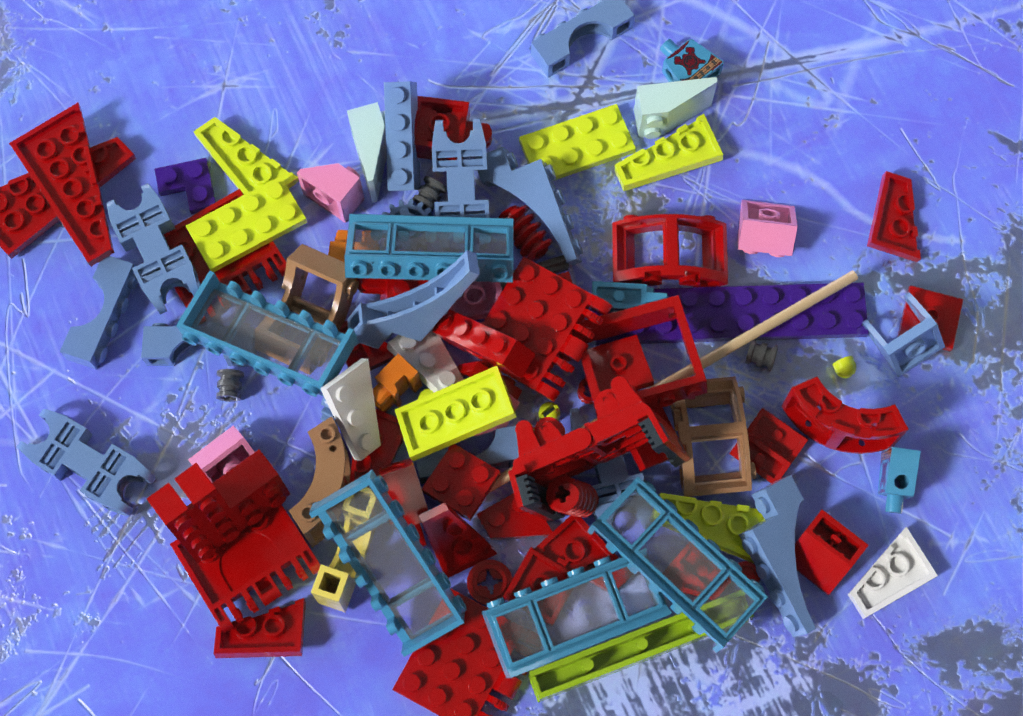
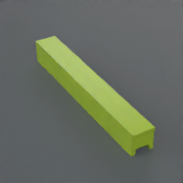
[528,590,754,703]

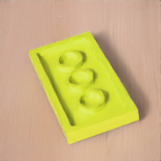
[519,104,636,181]
[186,176,307,272]
[395,366,517,461]

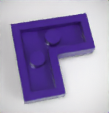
[154,158,216,215]

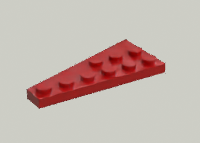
[9,102,114,267]
[0,137,136,259]

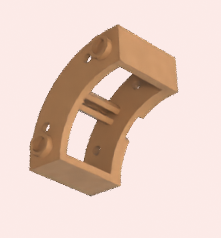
[255,244,359,375]
[670,376,756,497]
[289,416,351,548]

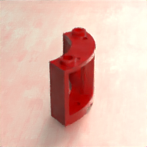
[612,214,728,287]
[781,376,909,454]

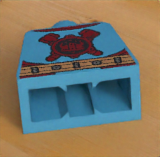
[660,39,724,82]
[878,447,921,514]

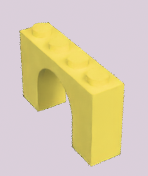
[311,487,383,613]

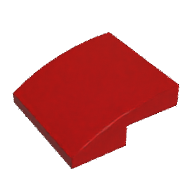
[729,407,809,483]

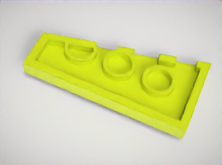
[615,114,723,191]
[193,117,299,195]
[649,493,765,563]

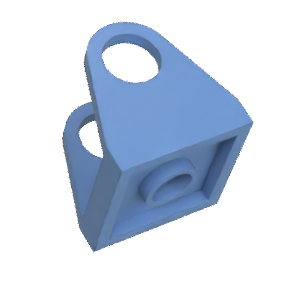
[862,292,945,377]

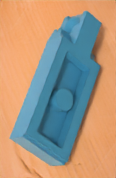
[590,281,667,312]

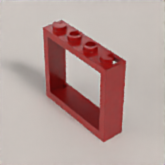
[573,295,707,415]

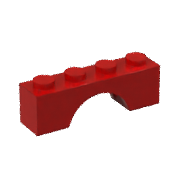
[432,309,536,379]

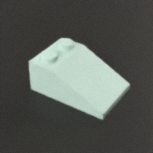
[634,77,718,139]
[347,102,387,203]

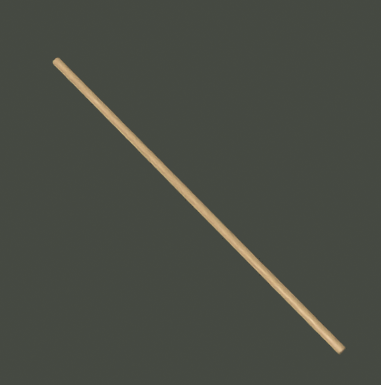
[488,270,858,494]

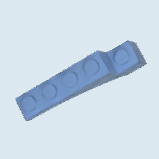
[473,146,583,266]
[347,250,480,349]
[739,475,816,637]

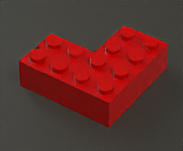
[146,449,290,563]

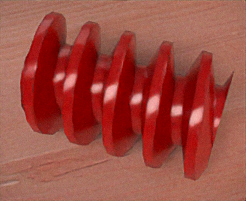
[498,205,553,262]
[546,477,599,518]

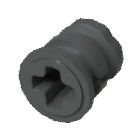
[412,176,447,211]
[745,340,778,372]
[216,369,244,402]

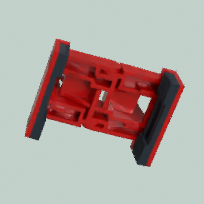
[508,376,690,522]

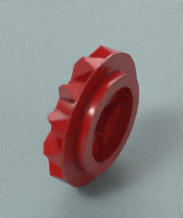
[467,559,512,605]

